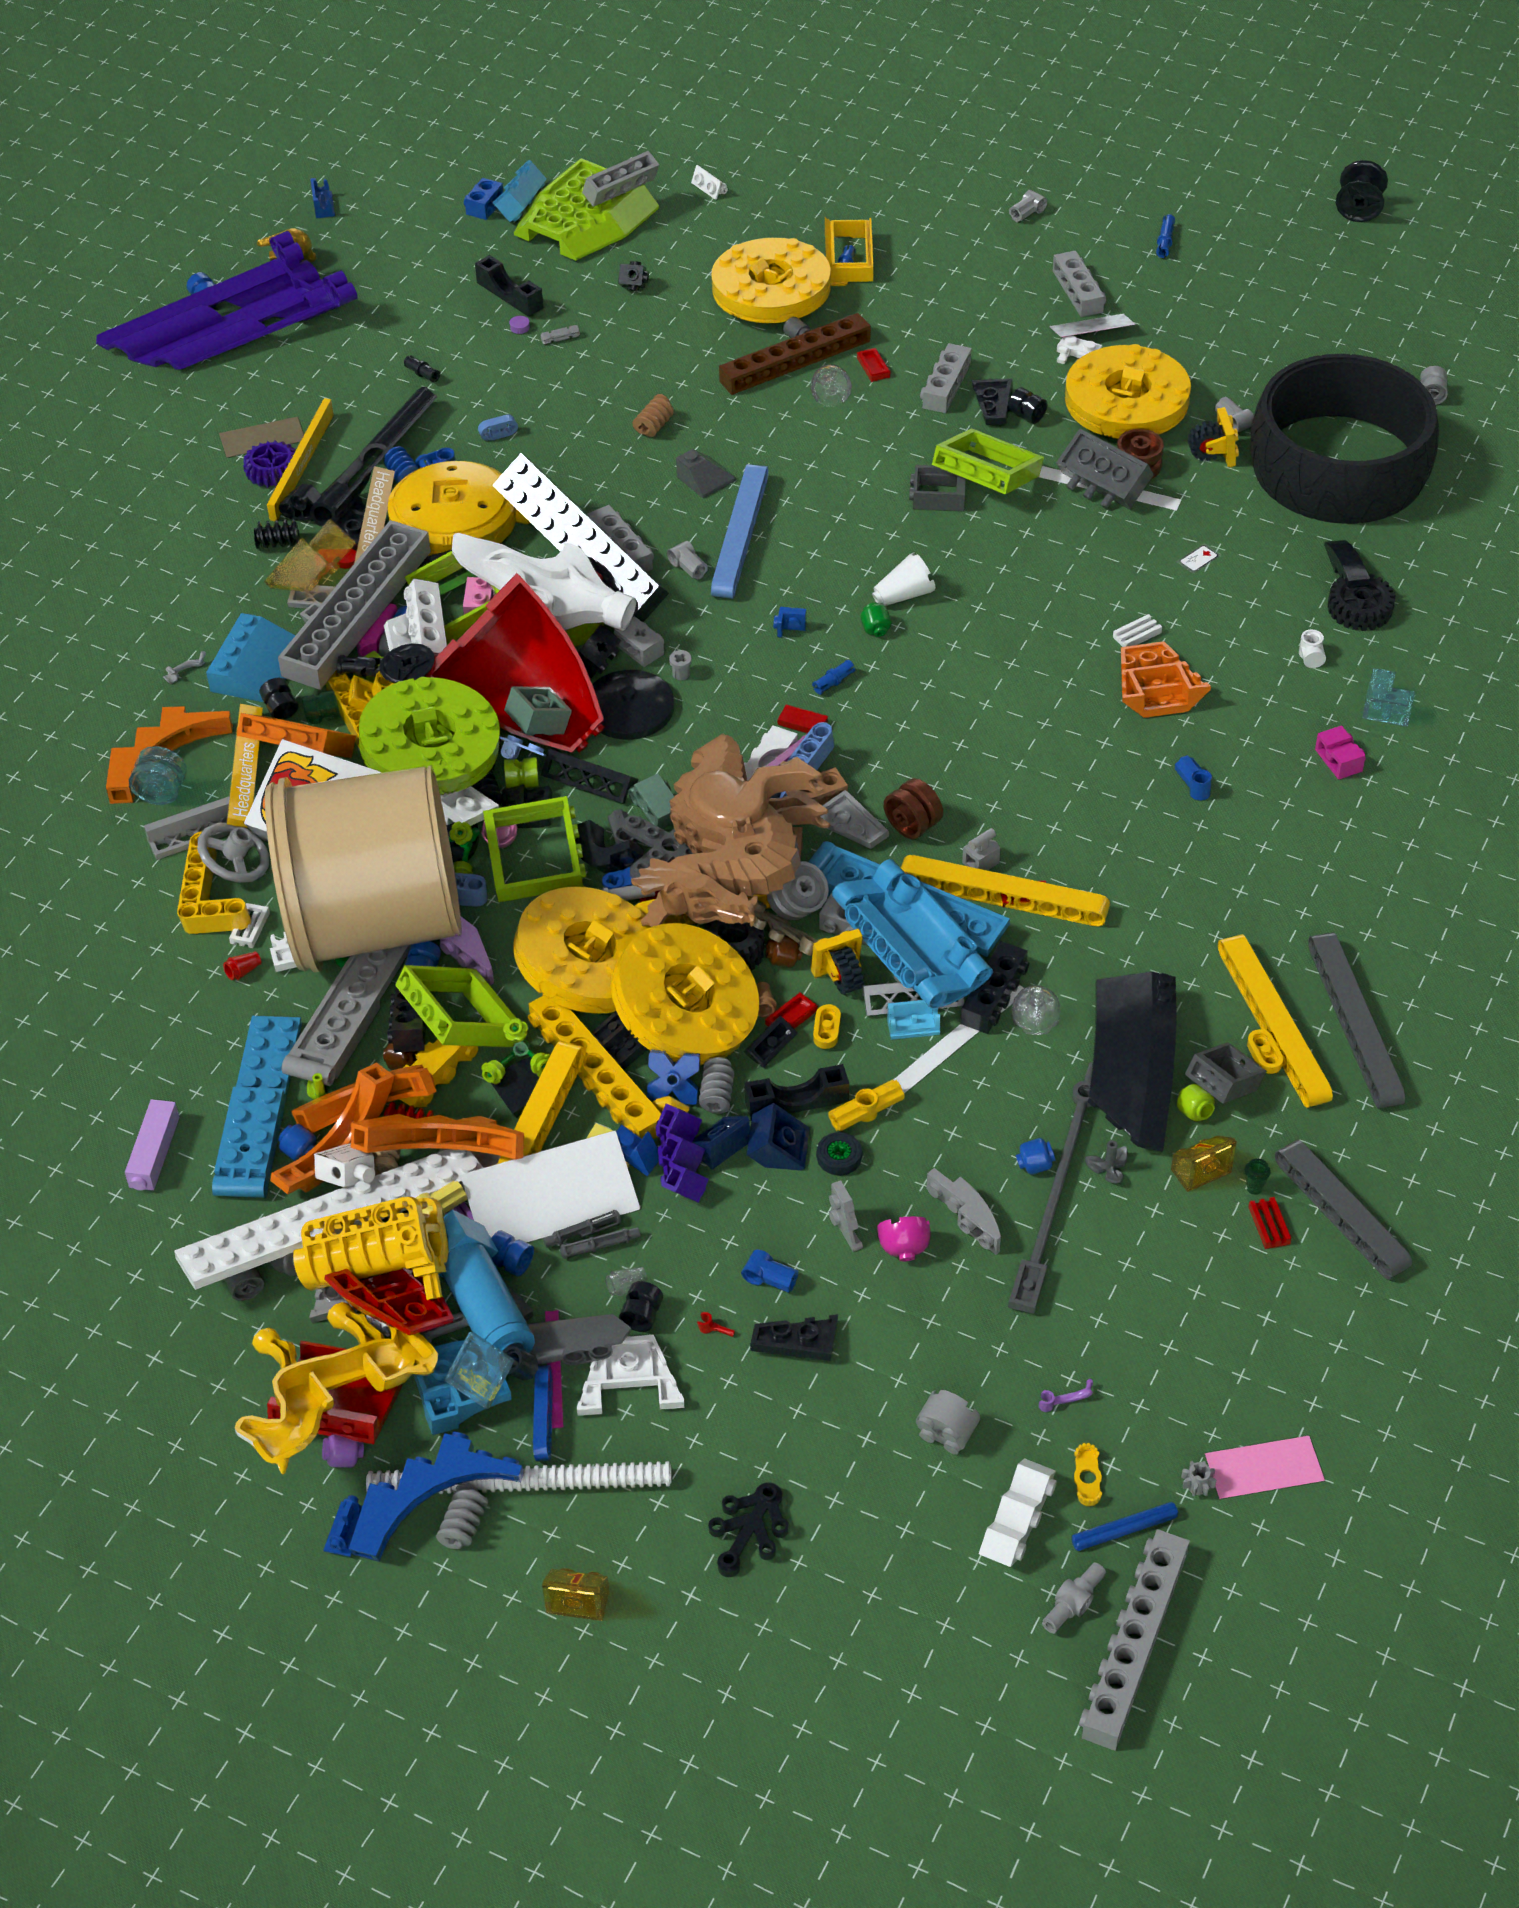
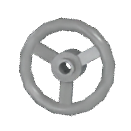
[197,823,269,883]

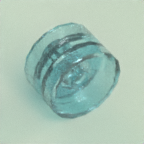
[129,746,187,805]

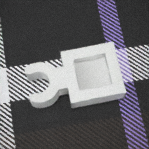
[270,932,297,972]

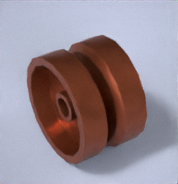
[1117,429,1164,479]
[883,778,943,839]

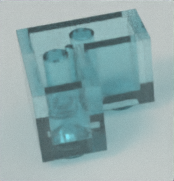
[1362,668,1415,727]

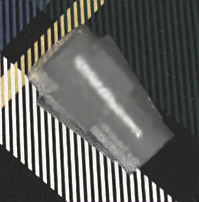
[606,1267,647,1296]

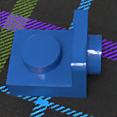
[773,607,806,637]

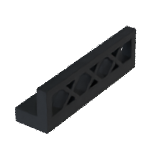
[541,749,639,804]

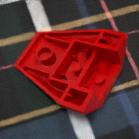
[324,1268,454,1336]

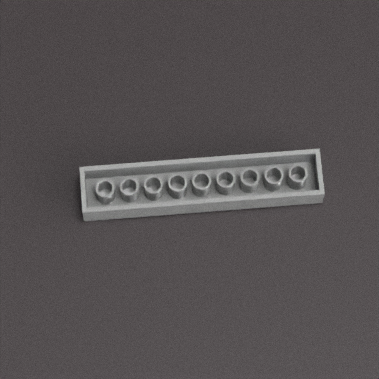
[278,520,431,690]

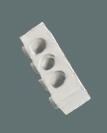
[404,579,447,658]

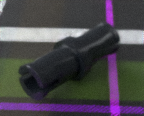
[404,355,440,383]

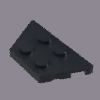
[312,495,366,550]

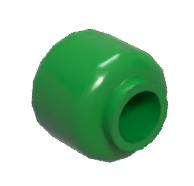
[860,603,892,637]

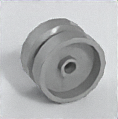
[767,861,829,920]

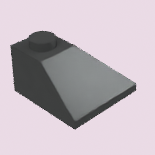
[676,449,736,498]

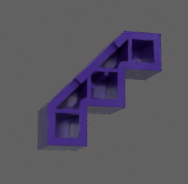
[656,1104,709,1203]

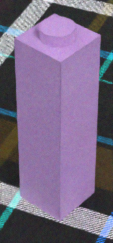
[125,1099,179,1191]

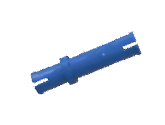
[1156,214,1175,258]

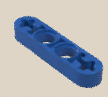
[533,1365,553,1462]

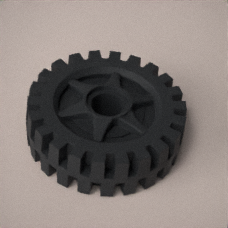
[1328,574,1395,631]

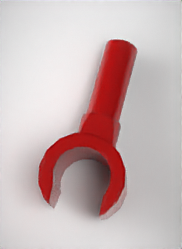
[697,1312,735,1337]

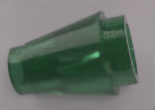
[1244,1158,1271,1195]

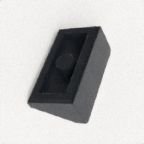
[743,1015,798,1068]

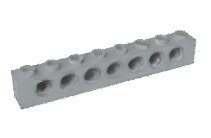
[1079,1529,1190,1751]

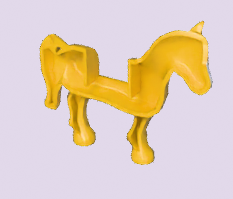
[235,1302,438,1475]

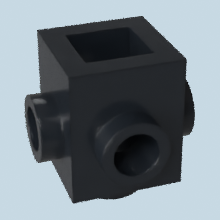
[618,261,649,291]

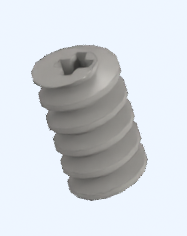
[699,1057,735,1114]
[436,1485,488,1549]

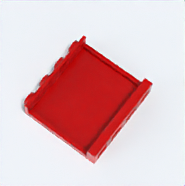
[267,1341,404,1444]

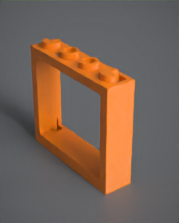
[236,713,356,758]

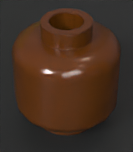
[765,935,803,968]
[383,1044,419,1071]

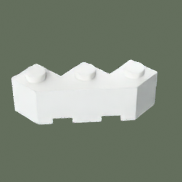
[979,1458,1057,1567]

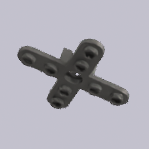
[622,815,693,878]

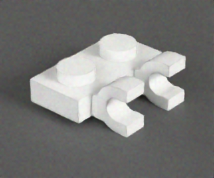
[1057,336,1102,364]

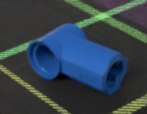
[1175,755,1212,801]
[741,1250,798,1293]

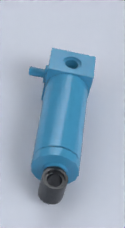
[439,1209,538,1381]

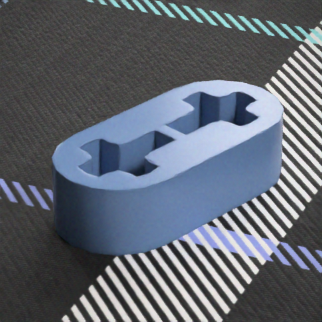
[478,415,518,441]

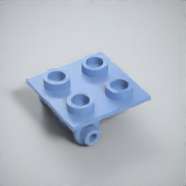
[500,734,547,759]

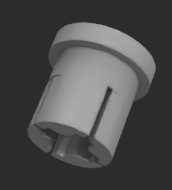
[669,650,692,680]

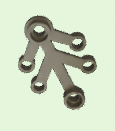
[749,897,818,956]

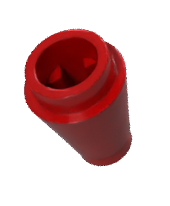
[223,951,262,980]

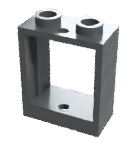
[909,465,966,511]
[1185,1042,1266,1104]

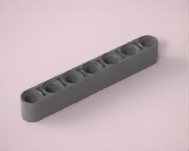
[1275,1140,1412,1280]

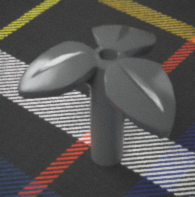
[1085,1140,1128,1183]

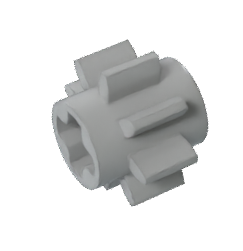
[1181,1461,1217,1496]

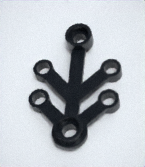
[708,1483,789,1577]

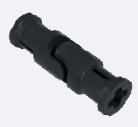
[337,655,383,678]

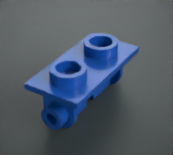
[323,1495,362,1557]

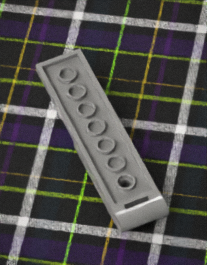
[282,945,411,1086]

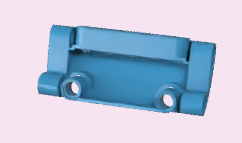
[832,859,993,1009]

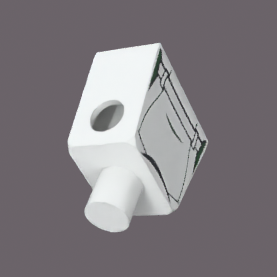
[314,1143,375,1187]

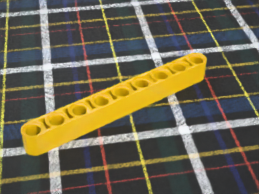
[901,855,1110,927]
[1218,934,1333,1108]

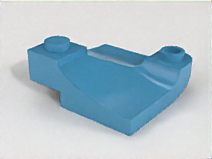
[413,1340,511,1435]

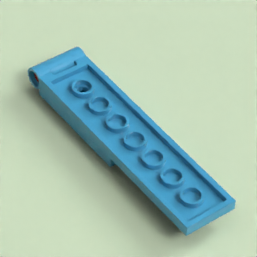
[808,841,1010,957]
[212,1016,302,1198]

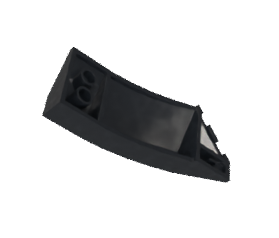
[1088,971,1177,1152]

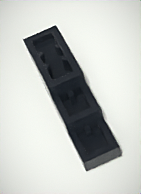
[1324,540,1370,588]

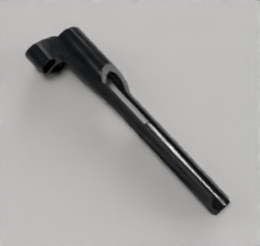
[279,387,437,527]

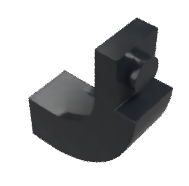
[575,820,643,873]

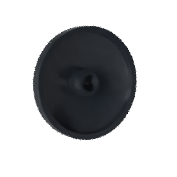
[592,670,674,740]

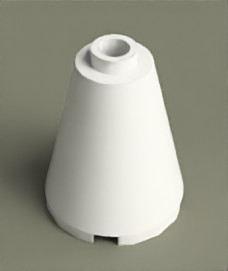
[872,552,935,606]

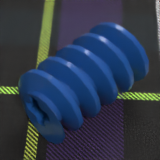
[384,446,419,483]

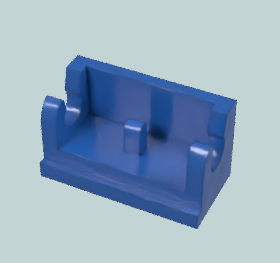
[310,178,335,218]

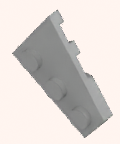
[820,790,889,849]

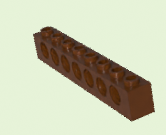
[719,313,871,395]

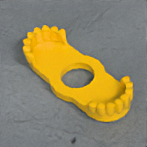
[1074,1443,1102,1507]

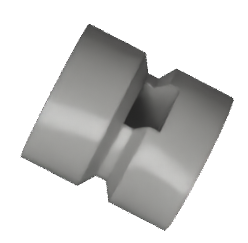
[1420,366,1448,405]

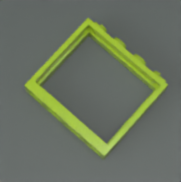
[932,428,1044,494]
[404,551,500,645]
[483,796,586,902]
[395,965,516,1047]

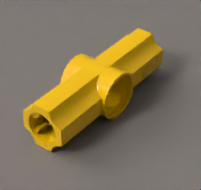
[828,1079,905,1131]

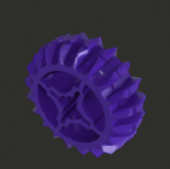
[243,440,296,488]

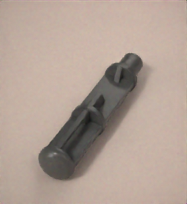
[543,1210,621,1248]
[560,1227,641,1259]

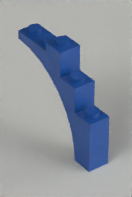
[349,1432,524,1562]

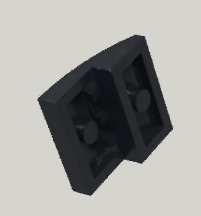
[502,785,552,828]
[591,1011,648,1070]
[491,1057,540,1118]

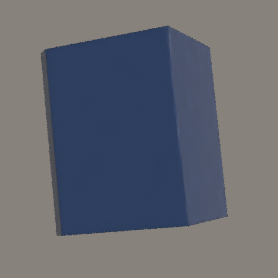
[692,1116,750,1170]

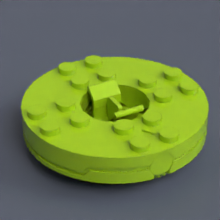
[359,677,500,795]

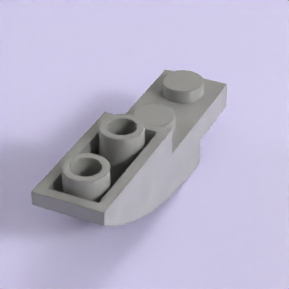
[926,1168,1001,1255]

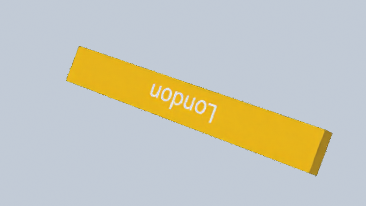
[267,398,334,521]

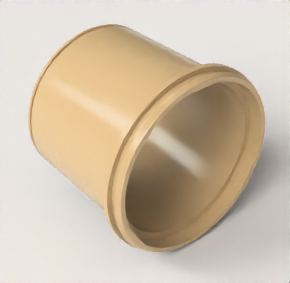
[265,765,462,973]

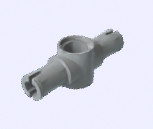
[1042,1562,1106,1634]

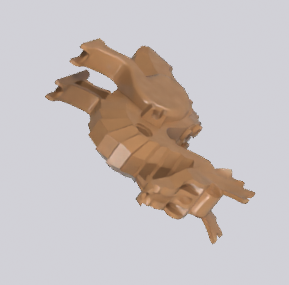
[631,733,830,927]

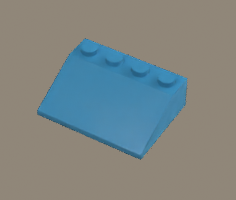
[206,613,295,702]

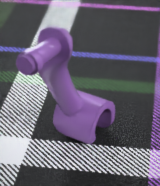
[1039,1379,1093,1412]

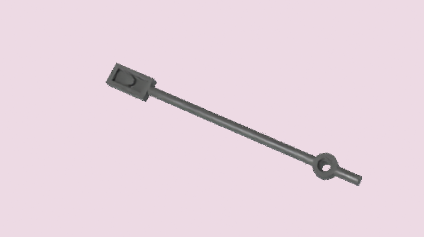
[1008,1062,1093,1314]

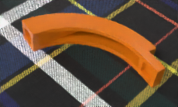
[270,1063,394,1194]
[292,1065,437,1133]

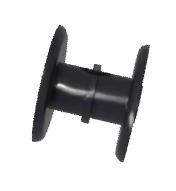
[1335,160,1388,223]
[380,643,435,683]

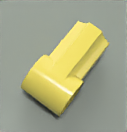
[416,1181,467,1217]

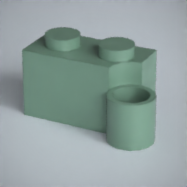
[628,774,675,829]

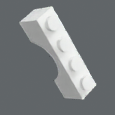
[744,725,798,781]

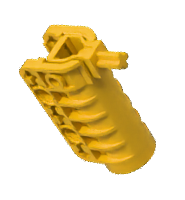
[293,1197,449,1300]

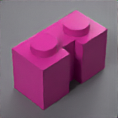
[1315,725,1366,780]

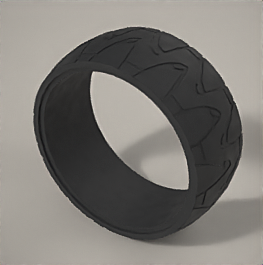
[1250,354,1439,524]

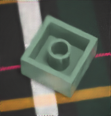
[504,687,572,736]

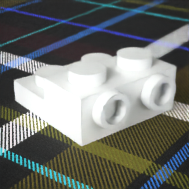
[440,786,499,826]

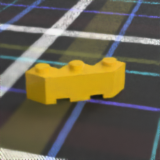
[399,1025,479,1108]

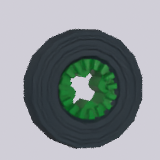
[816,1132,863,1176]

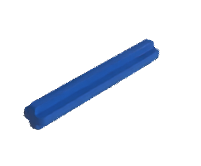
[1071,1502,1178,1551]

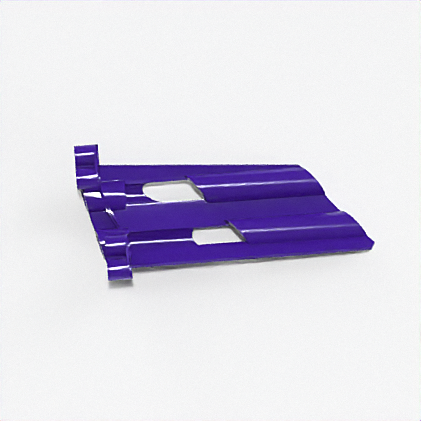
[96,231,358,370]

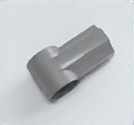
[1009,190,1047,223]
[1215,397,1254,432]
[667,541,708,580]

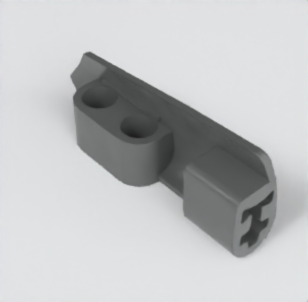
[528,1314,632,1365]

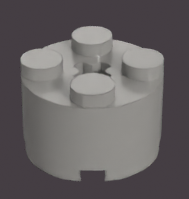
[916,1390,980,1454]

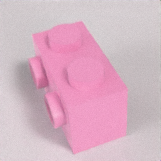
[463,577,496,615]

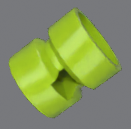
[504,757,539,789]

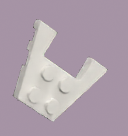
[577,1335,684,1416]

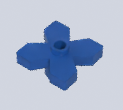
[647,1050,700,1105]

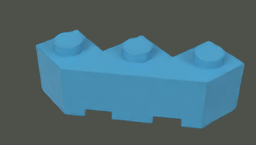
[492,160,546,222]

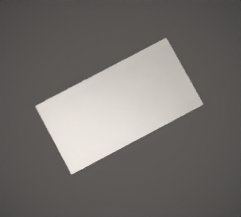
[461,1131,640,1243]

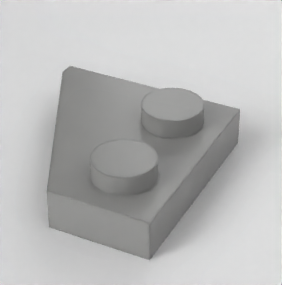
[829,1180,863,1252]

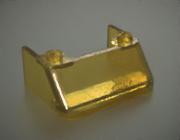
[264,519,356,592]

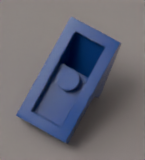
[616,1125,659,1176]

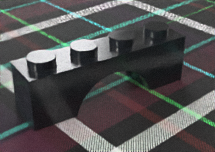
[475,255,544,317]
[744,1064,849,1121]

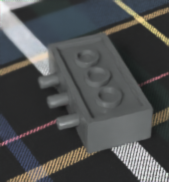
[1056,428,1154,509]

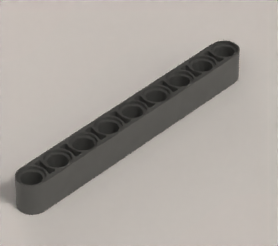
[1308,932,1405,1109]

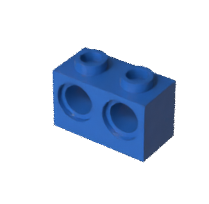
[464,178,504,220]

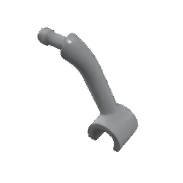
[163,651,206,684]

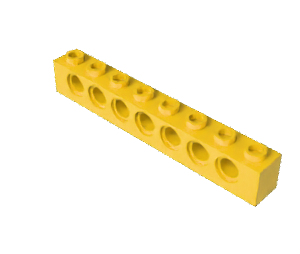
[528,996,661,1139]

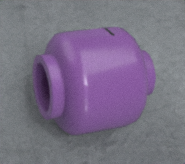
[322,1434,364,1468]

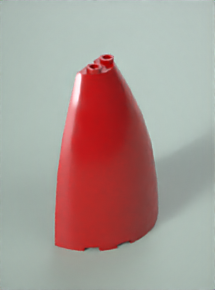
[426,573,605,753]

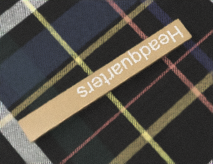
[354,466,395,564]

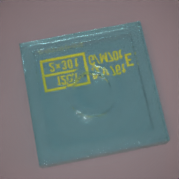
[444,1332,515,1408]

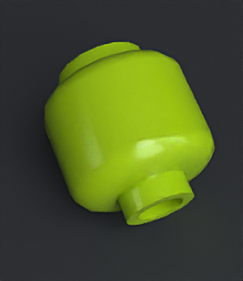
[1177,1084,1215,1122]

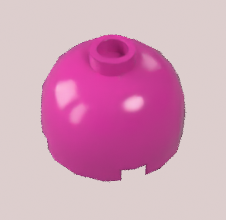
[877,1216,931,1262]

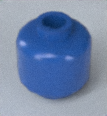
[278,1124,317,1161]
[1016,1138,1056,1175]

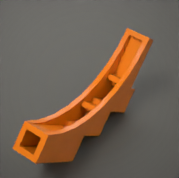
[106,706,233,804]
[351,1114,524,1160]

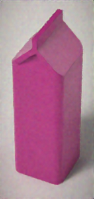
[357,603,397,656]

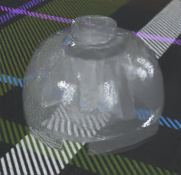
[810,364,852,407]
[1011,985,1061,1035]

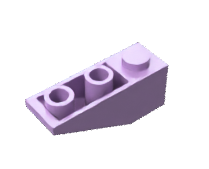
[440,917,494,986]

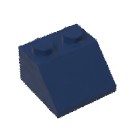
[747,1103,810,1171]

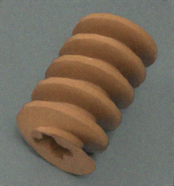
[632,394,674,437]

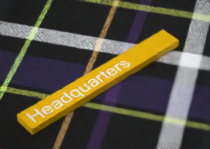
[227,704,263,828]

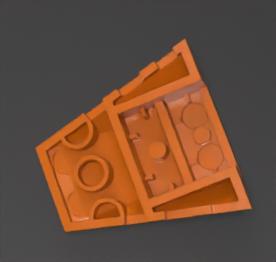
[1121,641,1211,718]

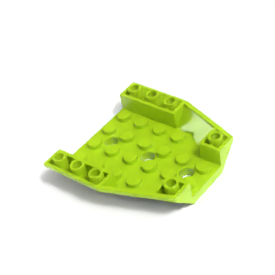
[514,158,659,261]

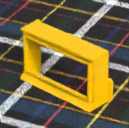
[825,217,873,286]

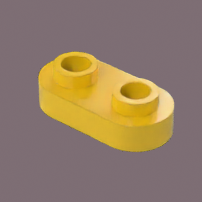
[813,1004,841,1049]
[1247,1029,1283,1074]

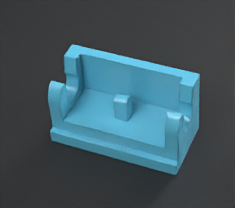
[887,1000,940,1040]

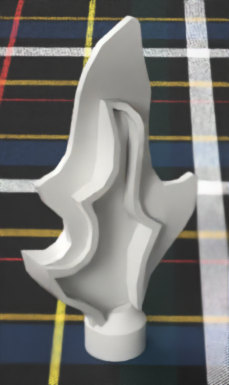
[452,533,636,631]

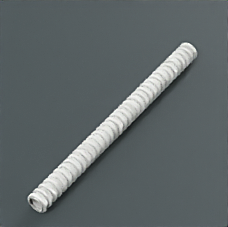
[366,1461,672,1494]

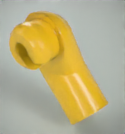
[652,1096,690,1114]

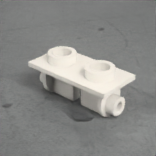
[691,165,728,200]

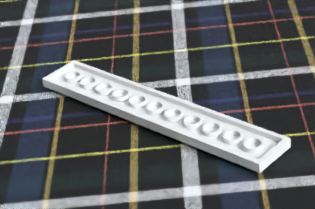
[174,1149,483,1290]

